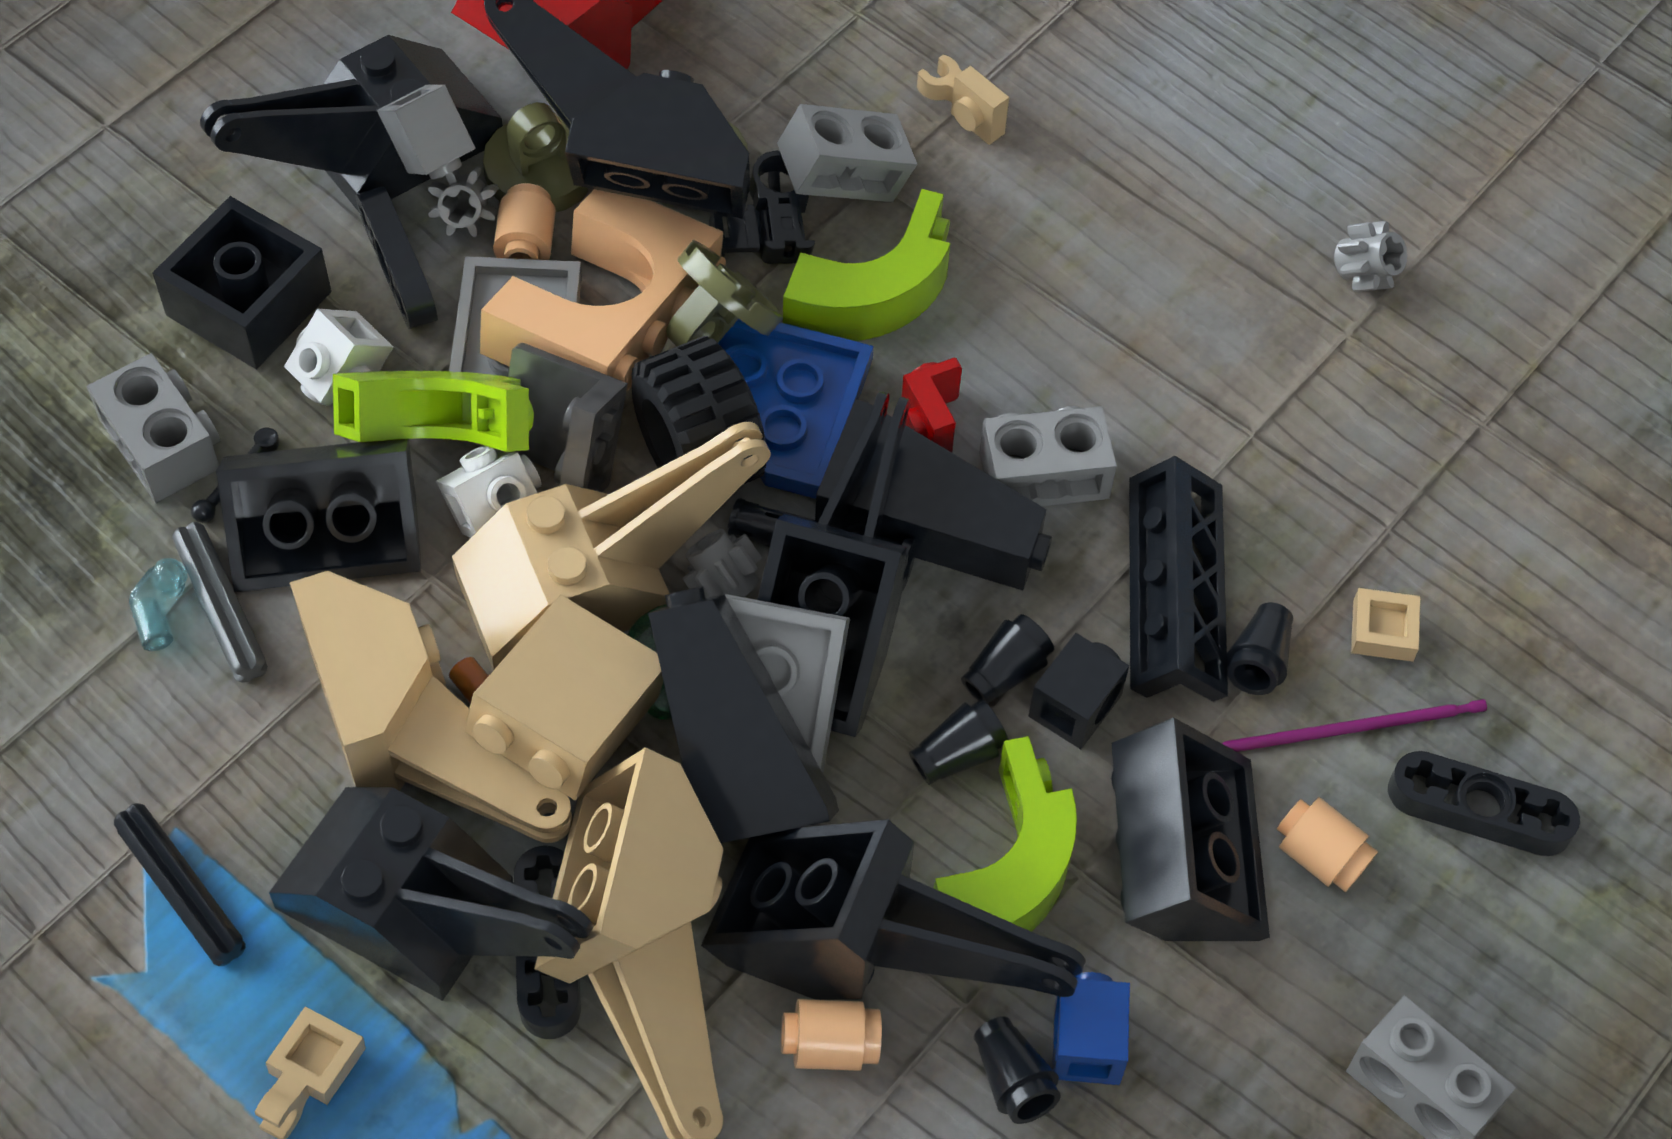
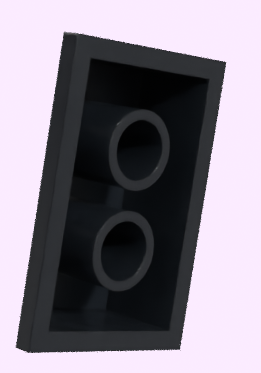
[216,439,422,592]
[1111,717,1270,941]

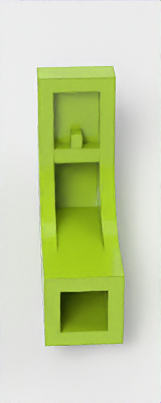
[783,189,950,341]
[333,371,534,452]
[934,736,1077,932]

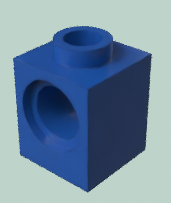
[1052,972,1130,1085]

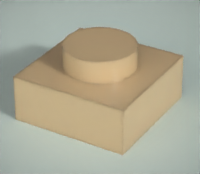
[1351,588,1420,662]

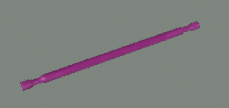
[1222,699,1487,752]

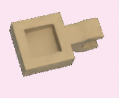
[917,55,1009,145]
[255,1006,366,1139]

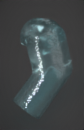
[129,557,188,651]

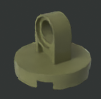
[483,102,588,212]
[666,240,783,346]

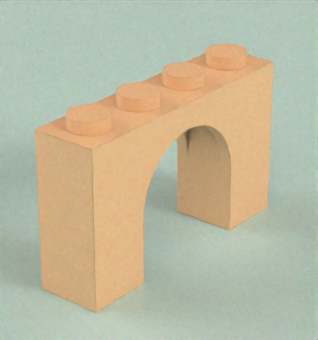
[480,189,726,392]

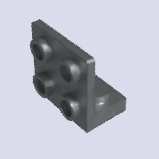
[508,343,628,492]

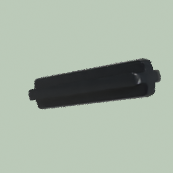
[114,803,246,966]

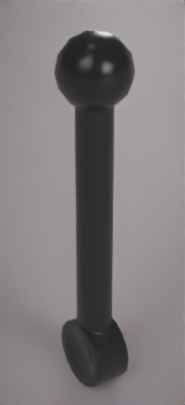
[191,427,279,523]

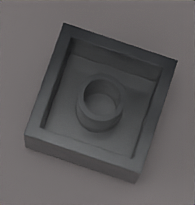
[152,196,332,370]

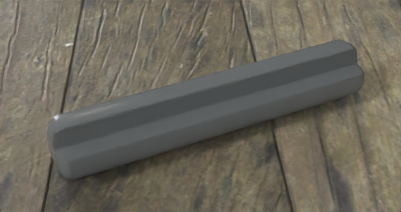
[172,522,268,683]

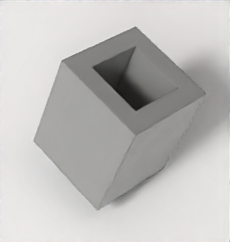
[377,85,476,179]

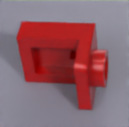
[902,357,962,453]

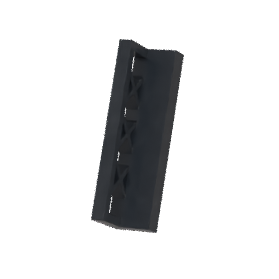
[1129,456,1228,702]

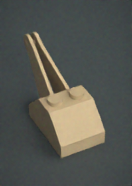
[452,422,771,670]
[290,571,573,843]
[534,747,724,1139]

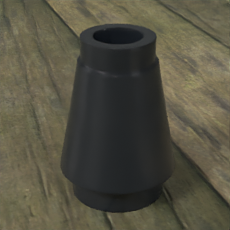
[1226,602,1293,695]
[961,614,1055,704]
[909,699,1009,785]
[974,1016,1061,1124]

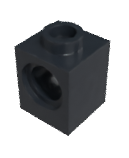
[1028,633,1130,750]

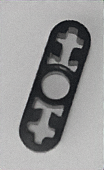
[356,186,438,329]
[1388,751,1580,856]
[514,845,581,1039]

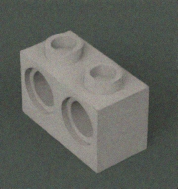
[777,104,918,202]
[86,353,221,503]
[979,406,1117,506]
[1346,995,1516,1139]

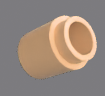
[493,183,556,260]
[1277,797,1378,893]
[781,999,882,1071]

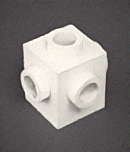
[284,309,393,406]
[436,446,542,538]

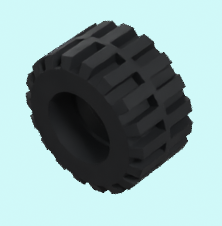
[632,336,766,484]

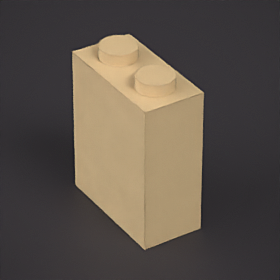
[464,594,663,801]

